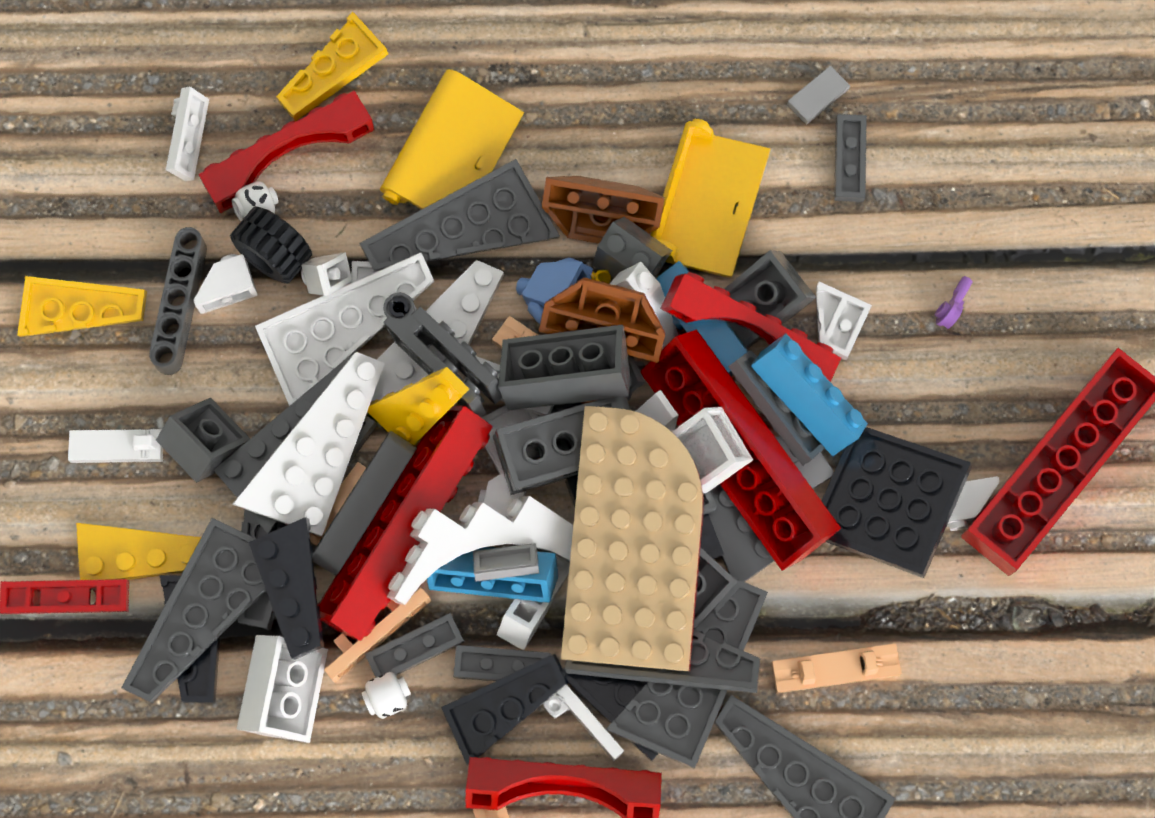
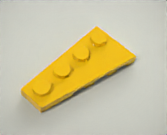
[276,11,388,121]
[17,276,147,337]
[367,367,469,445]
[76,523,201,580]

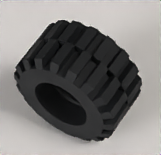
[230,206,312,284]

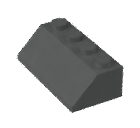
[498,325,630,410]

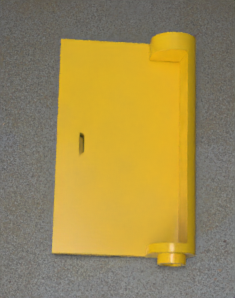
[380,69,524,209]
[651,119,770,278]

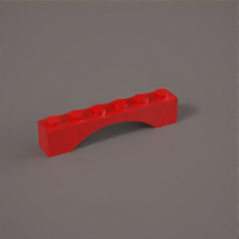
[198,90,375,214]
[660,272,841,382]
[465,757,662,818]

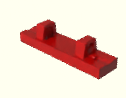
[0,579,130,614]

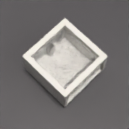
[672,407,753,494]

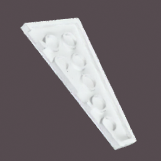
[255,253,434,406]
[371,260,504,401]
[232,352,385,536]

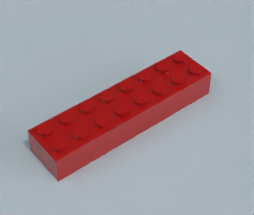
[640,329,841,571]
[960,348,1155,576]
[318,405,493,641]

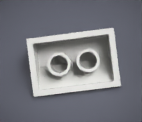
[236,635,328,743]

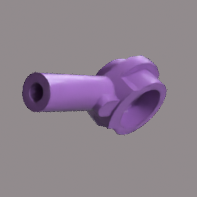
[935,276,973,329]

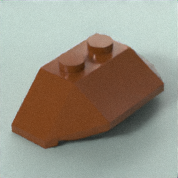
[542,176,665,244]
[539,277,666,363]

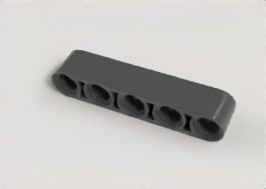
[149,227,207,375]
[312,431,417,576]

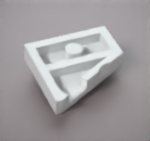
[816,282,872,360]

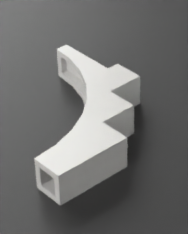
[387,496,573,605]

